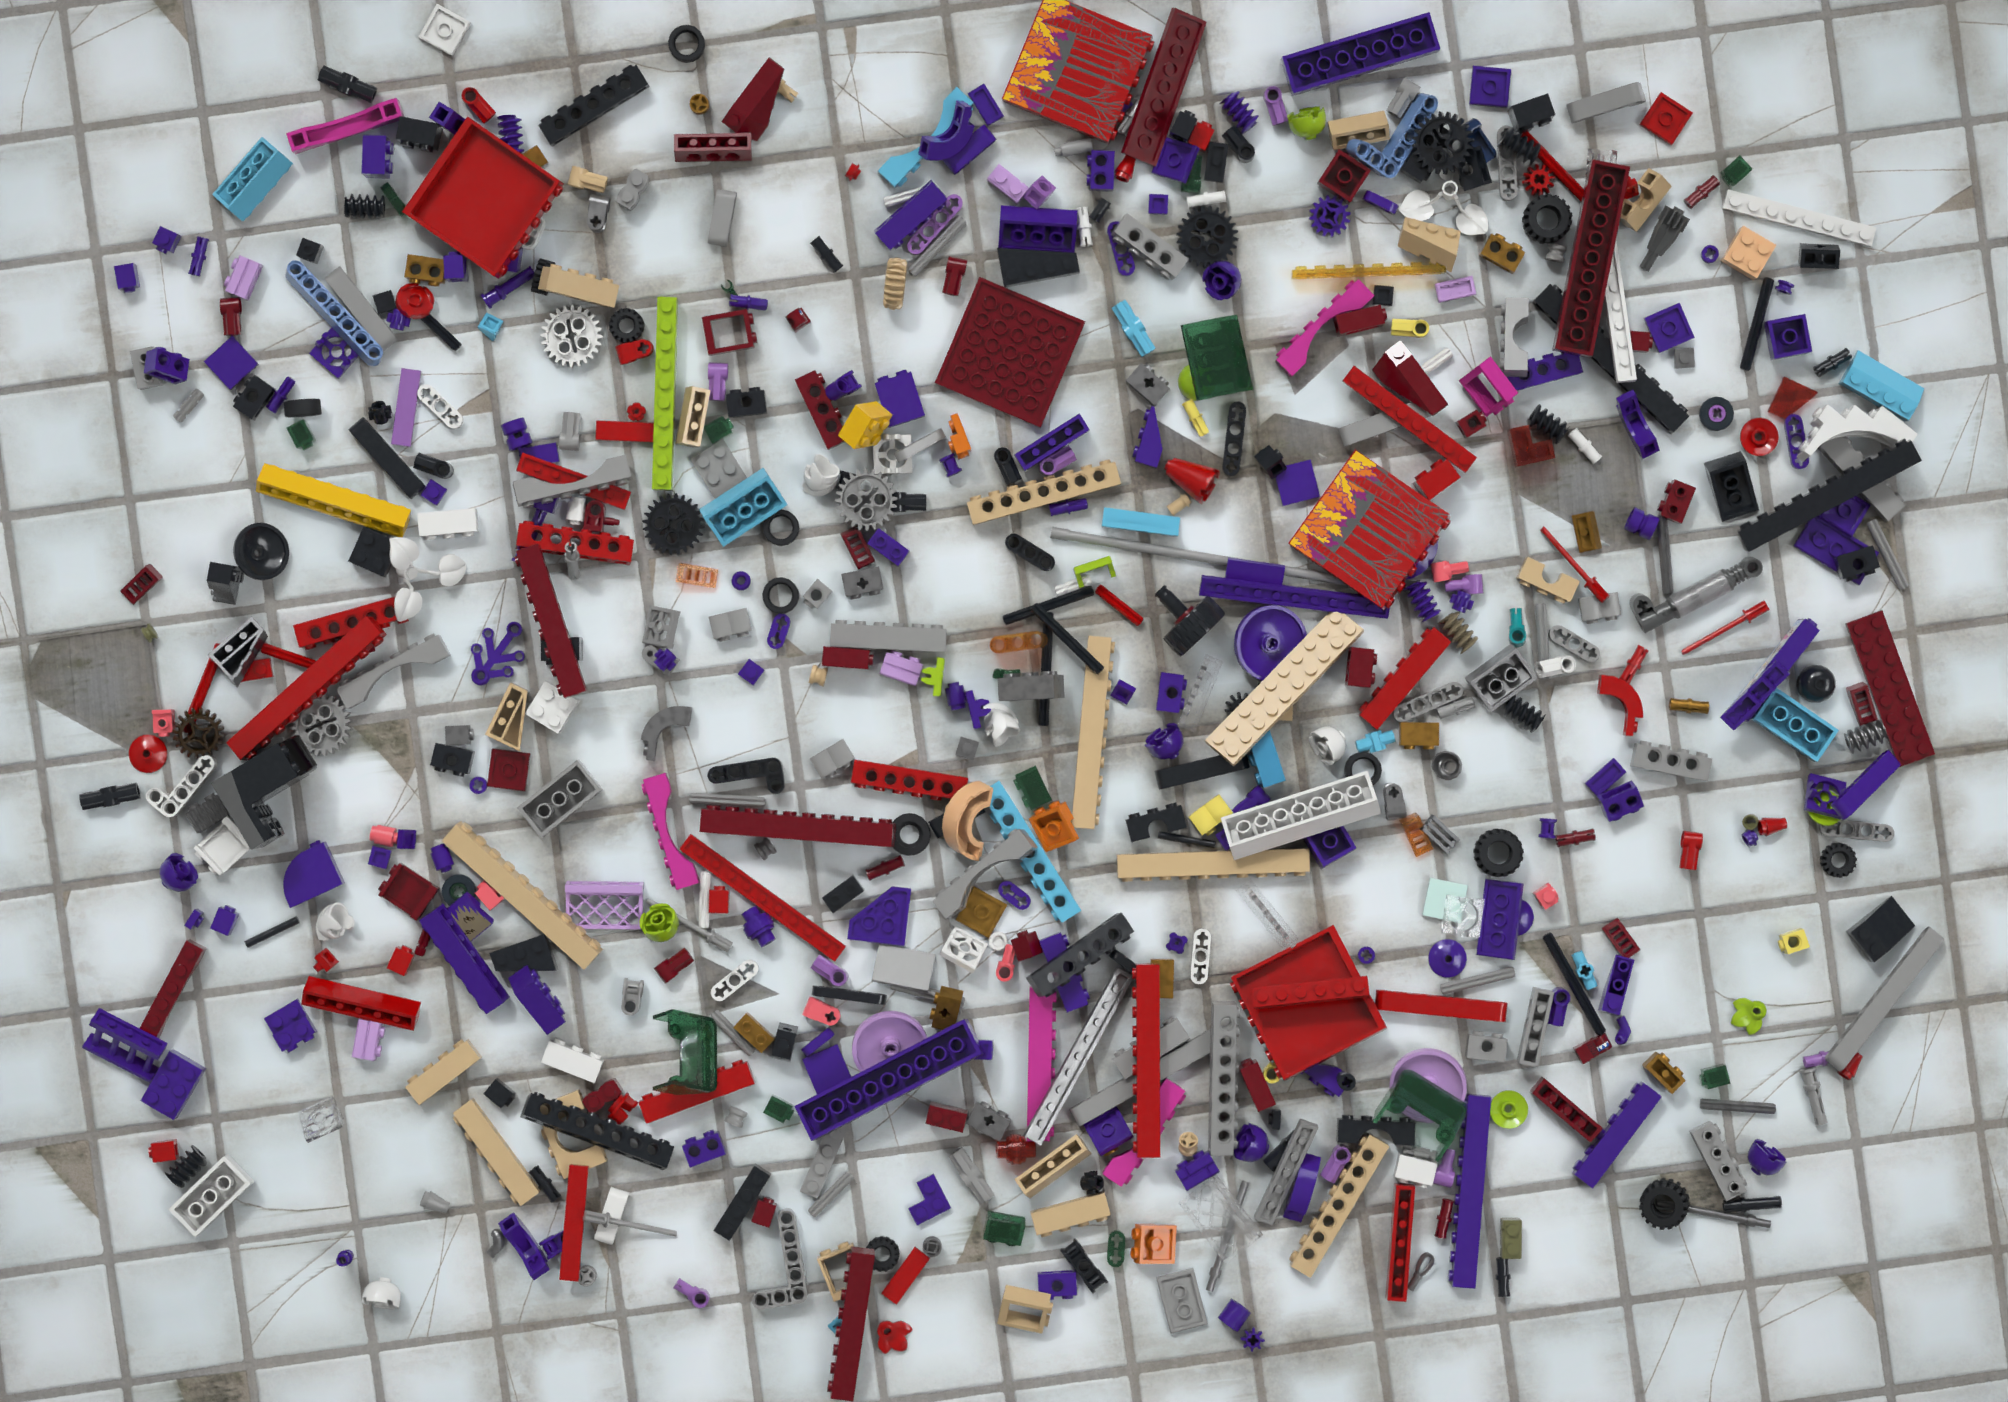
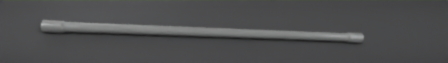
[1050,527,1347,586]

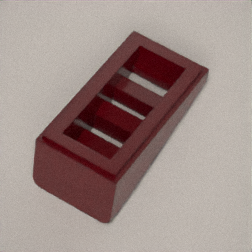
[840,526,875,570]
[120,564,163,605]
[1846,682,1878,726]
[1601,918,1641,958]

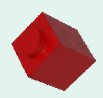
[1188,121,1215,153]
[709,886,730,913]
[387,945,416,976]
[148,1139,179,1163]

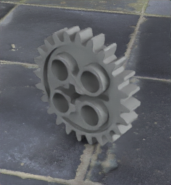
[835,468,898,531]
[290,694,353,756]

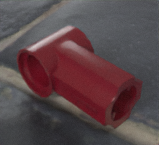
[942,256,968,296]
[220,297,242,336]
[654,948,694,983]

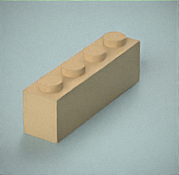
[538,264,619,308]
[405,1039,482,1105]
[1014,1134,1092,1198]
[1030,1191,1111,1237]

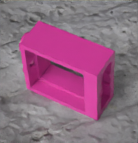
[1459,356,1518,417]

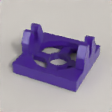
[309,327,359,379]
[965,690,991,729]
[1804,773,1847,819]

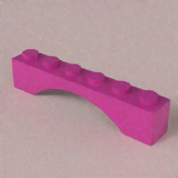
[286,98,404,154]
[1275,279,1375,377]
[641,773,700,890]
[1102,1077,1186,1187]

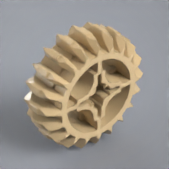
[883,258,907,310]

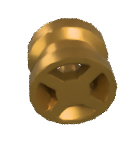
[689,94,709,115]

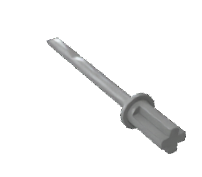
[646,899,733,953]
[583,1210,677,1236]

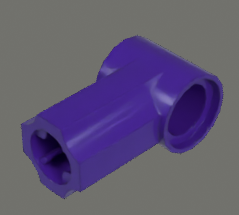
[1232,785,1271,813]
[1548,987,1570,1027]

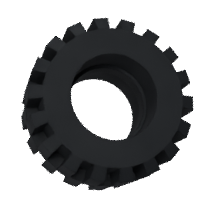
[1522,194,1573,244]
[1473,829,1524,877]
[1639,1178,1690,1230]

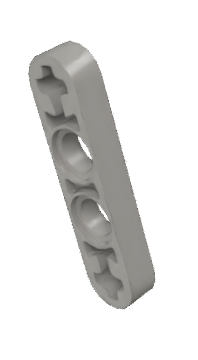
[1497,125,1517,201]
[1392,682,1463,722]
[1818,820,1894,842]

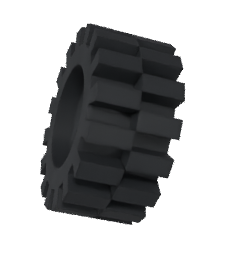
[531,258,555,296]
[609,308,644,343]
[1820,843,1857,878]
[866,1236,900,1272]

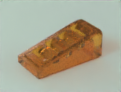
[676,563,718,588]
[1399,813,1433,857]

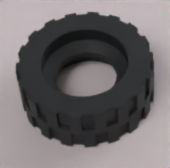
[892,813,931,856]

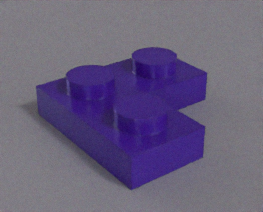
[908,1173,951,1225]

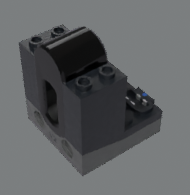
[211,735,317,850]

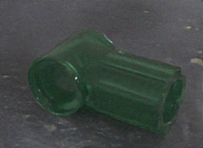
[1181,155,1203,194]

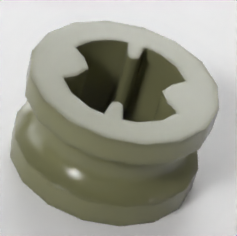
[141,623,159,643]

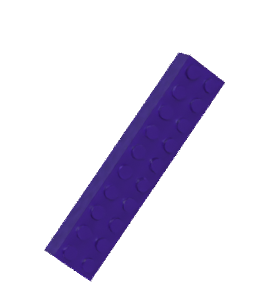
[794,1019,985,1141]

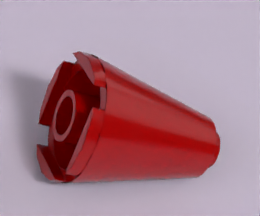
[1164,458,1220,505]

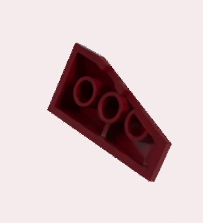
[721,57,785,141]
[1372,341,1448,416]

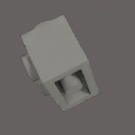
[130,346,164,390]

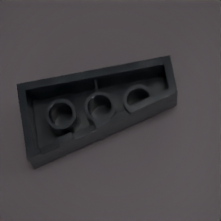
[997,248,1080,288]

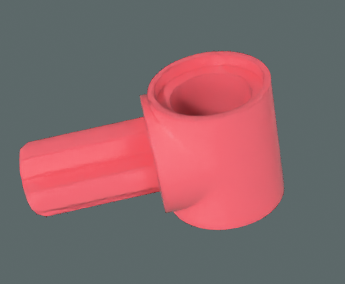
[1430,561,1469,583]
[996,944,1015,982]

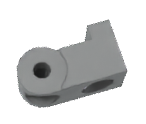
[642,645,680,676]

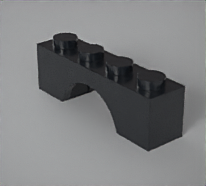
[1336,1115,1415,1146]
[713,1163,772,1241]

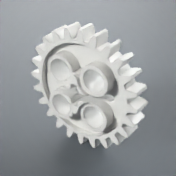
[540,305,603,368]

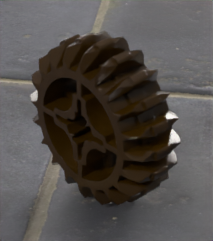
[172,707,225,759]

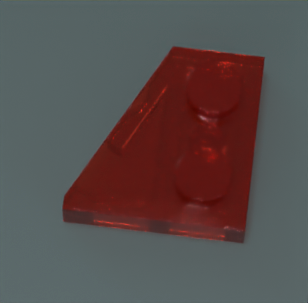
[1767,377,1818,420]

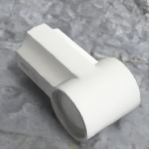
[1535,656,1576,678]

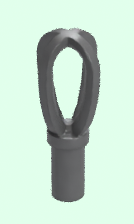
[1408,1252,1434,1291]

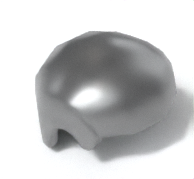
[1431,751,1462,780]

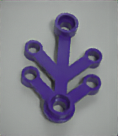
[471,622,525,685]

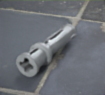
[1799,1066,1828,1126]

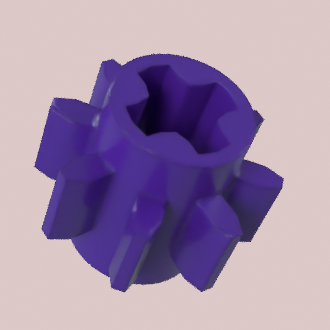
[386,309,411,331]
[1449,590,1474,613]
[653,648,677,672]
[1241,1327,1265,1352]

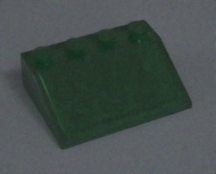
[1180,315,1253,401]

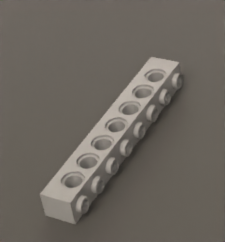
[1208,1001,1240,1156]

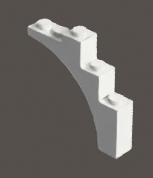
[1797,404,1917,462]

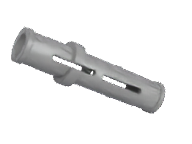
[564,542,580,580]

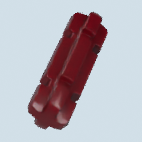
[414,930,431,957]

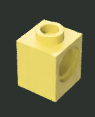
[1778,928,1810,954]

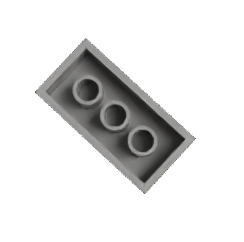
[517,760,603,838]

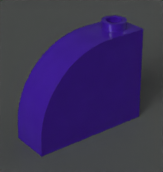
[283,840,345,908]

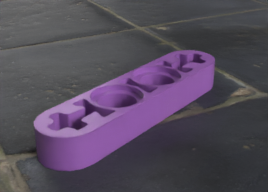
[907,194,963,255]

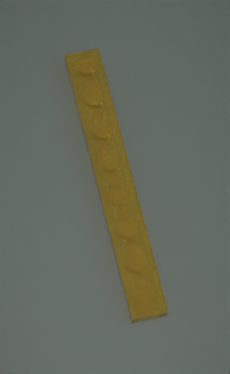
[1291,262,1446,279]

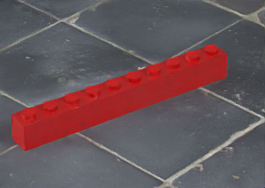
[226,616,387,761]
[1132,963,1161,1158]

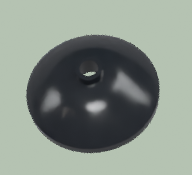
[233,523,289,580]

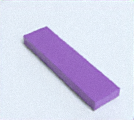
[391,368,421,447]

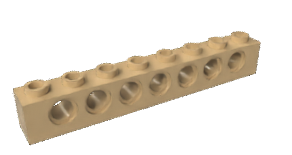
[967,459,1121,525]
[1289,1133,1389,1278]

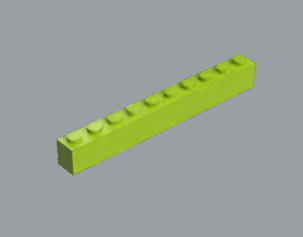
[652,297,678,491]

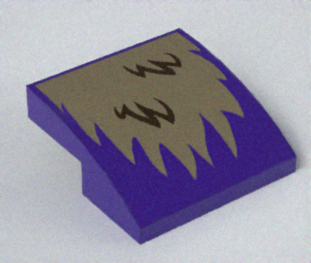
[447,892,494,942]

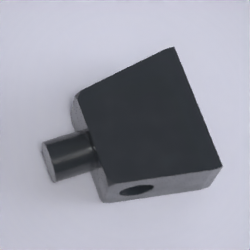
[771,1022,798,1062]

